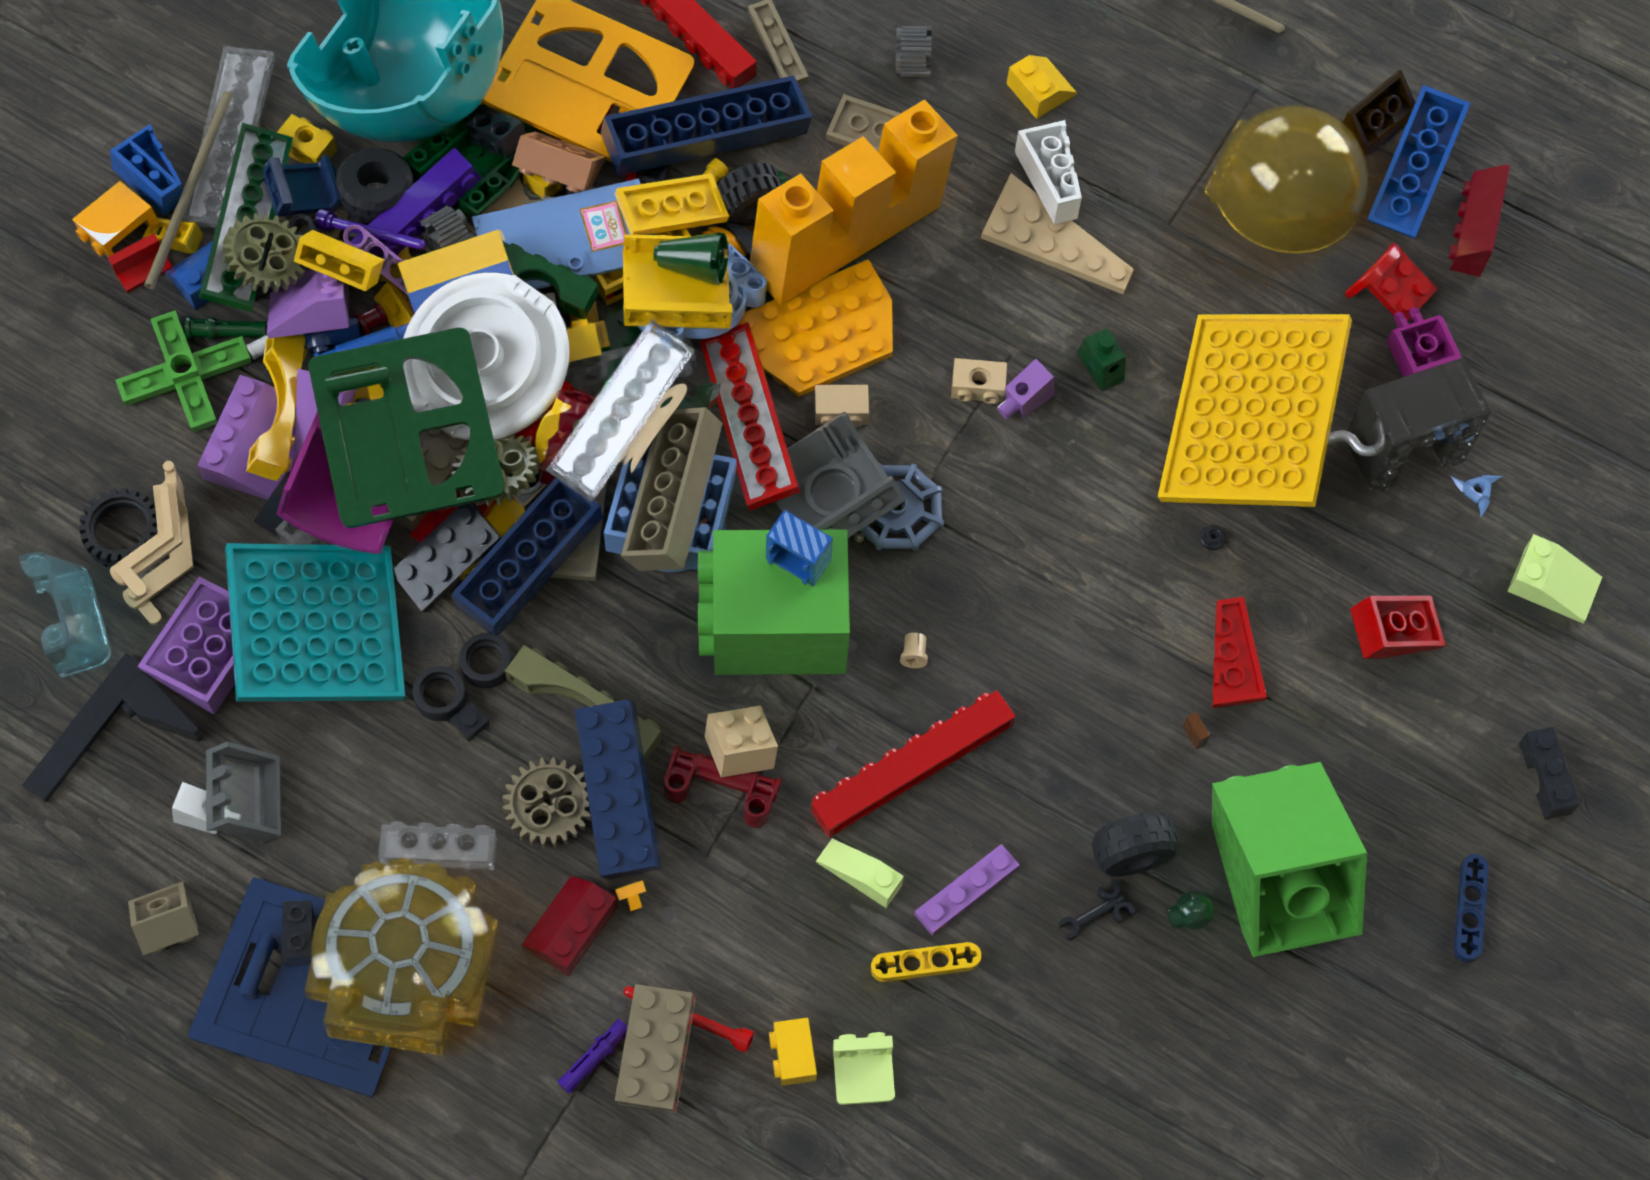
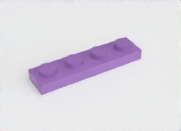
[914,844,1019,936]

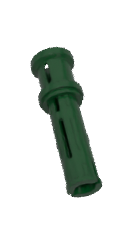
[185,316,268,340]

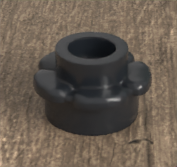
[1200,525,1226,550]

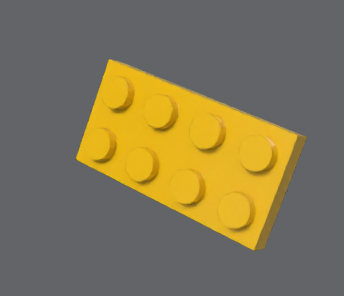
[615,173,729,235]

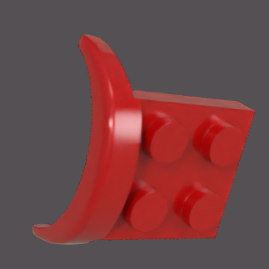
[1345,243,1437,322]

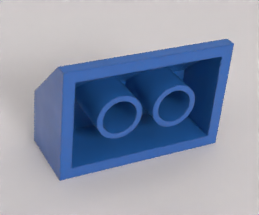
[165,241,213,310]

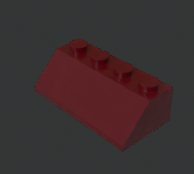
[1448,164,1510,277]

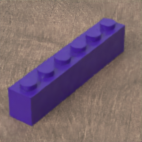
[350,148,482,258]

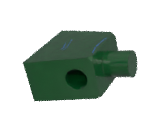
[1077,329,1126,392]

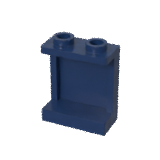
[263,155,341,217]

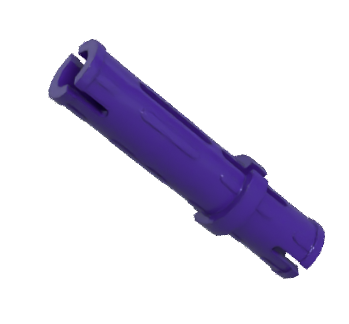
[557,1018,628,1094]

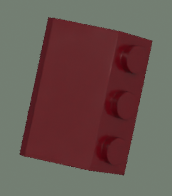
[521,876,618,977]

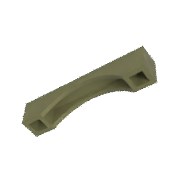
[505,645,662,763]

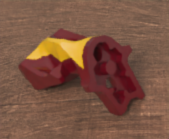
[535,389,619,485]

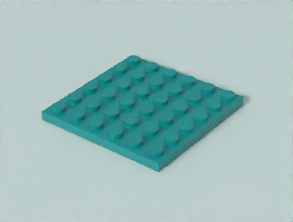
[225,543,405,702]

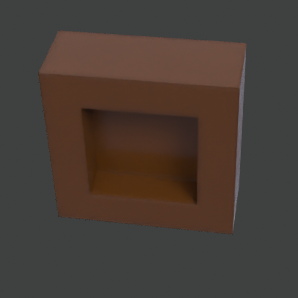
[1183,712,1210,749]

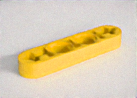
[871,942,981,982]

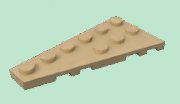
[981,173,1134,294]

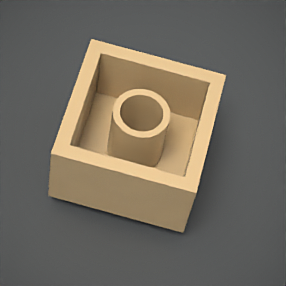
[704,706,778,777]

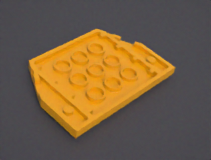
[735,259,893,397]

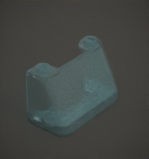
[19,551,111,678]

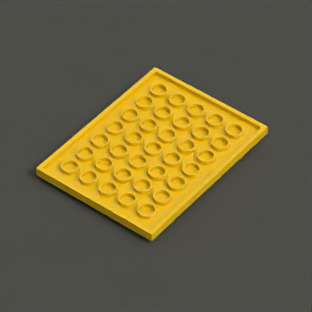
[1158,314,1352,507]

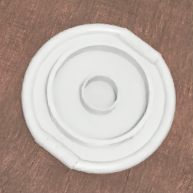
[403,273,570,440]

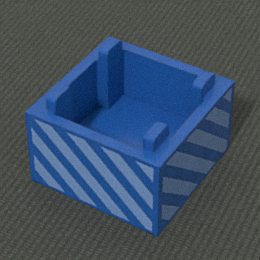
[766,510,833,586]

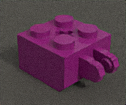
[1386,307,1462,386]

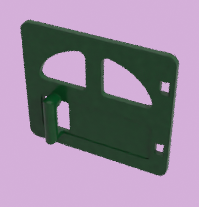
[308,327,505,528]

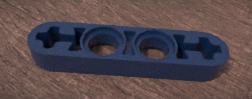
[1454,854,1488,963]

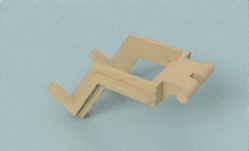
[110,461,194,625]

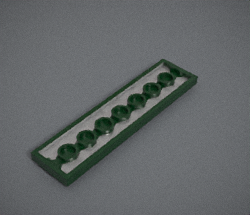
[199,122,293,312]

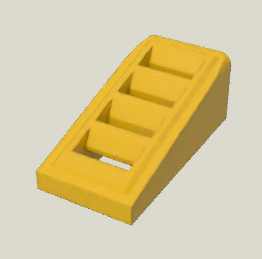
[142,218,203,254]

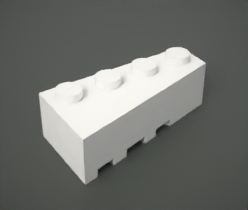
[1015,120,1082,224]

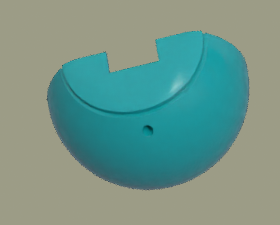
[287,0,504,143]

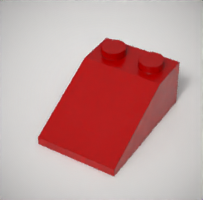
[1350,596,1446,659]

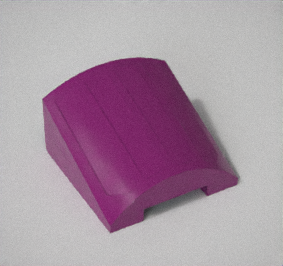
[277,411,424,554]

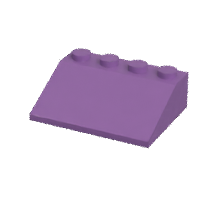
[267,268,349,338]
[197,375,296,500]
[138,577,235,715]

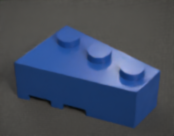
[110,124,182,216]

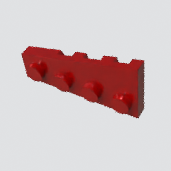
[1212,597,1267,708]

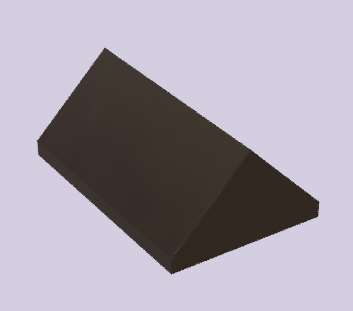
[1340,70,1416,155]

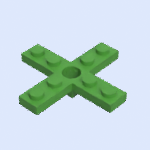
[115,310,252,433]

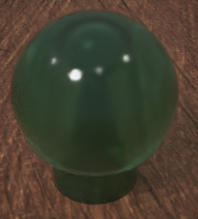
[1166,891,1214,930]

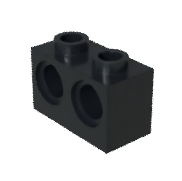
[466,106,526,159]
[282,900,314,966]

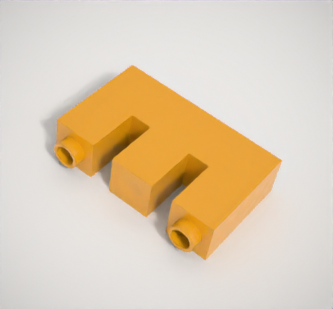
[750,100,958,305]

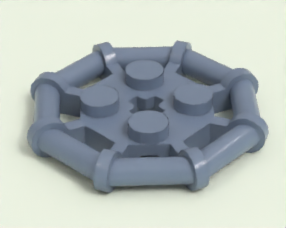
[859,463,944,551]

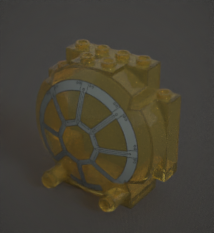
[305,858,498,1056]

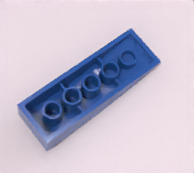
[1367,85,1471,239]

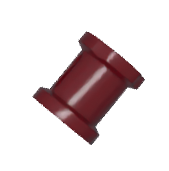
[354,302,389,335]

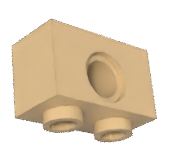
[951,358,1007,404]

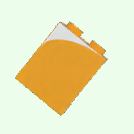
[72,181,160,257]

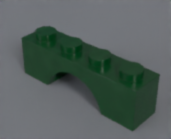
[503,242,598,319]

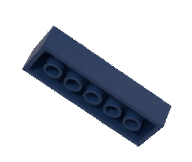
[452,475,603,636]
[575,699,662,879]

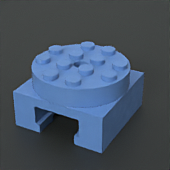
[604,442,737,572]

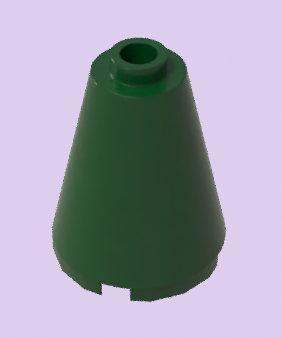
[653,232,728,285]

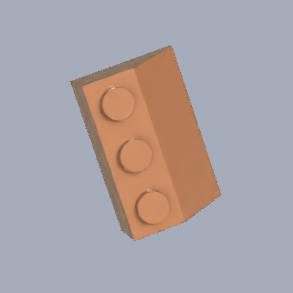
[512,131,606,193]

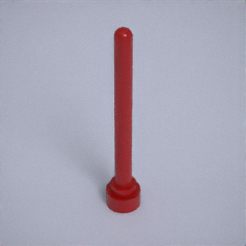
[623,986,755,1053]

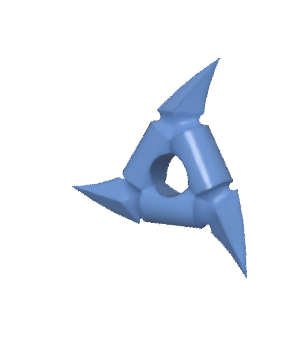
[1450,475,1503,518]

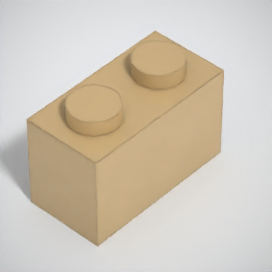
[815,385,869,427]

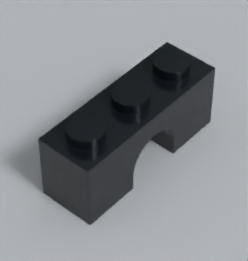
[1519,727,1580,820]

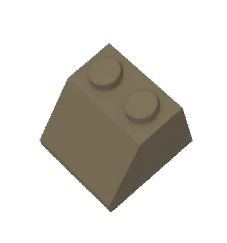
[128,881,199,955]

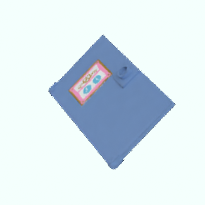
[472,179,656,289]

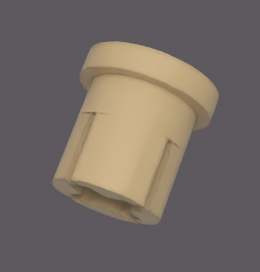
[900,633,928,668]

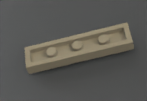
[748,0,809,85]

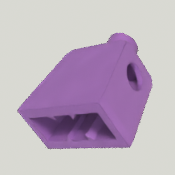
[997,359,1055,419]

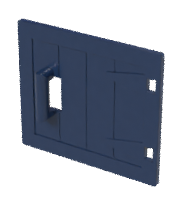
[188,878,434,1097]

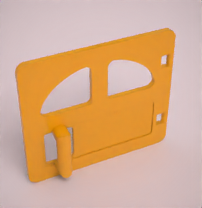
[482,0,694,162]

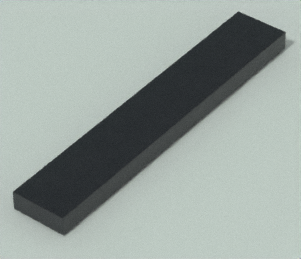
[22,653,147,803]

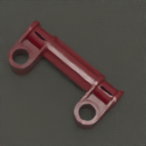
[664,746,782,828]

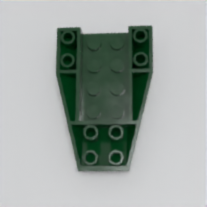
[403,103,548,218]

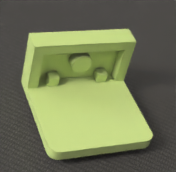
[833,1032,895,1105]

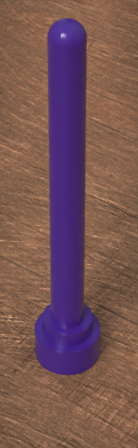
[315,209,426,250]

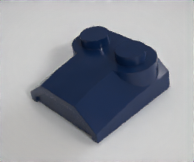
[305,318,360,355]

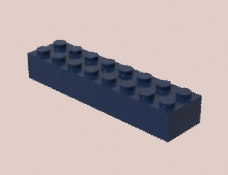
[601,76,812,176]

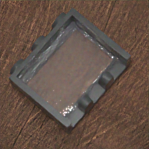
[206,741,281,843]

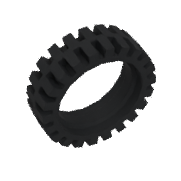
[79,488,158,568]

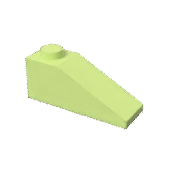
[816,839,904,908]

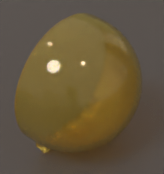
[1203,105,1368,253]

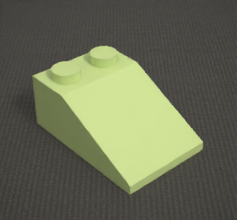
[1508,534,1602,624]

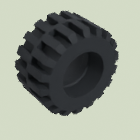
[717,162,782,225]

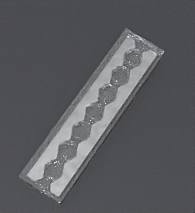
[183,46,275,228]
[546,319,695,502]

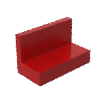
[107,233,173,293]

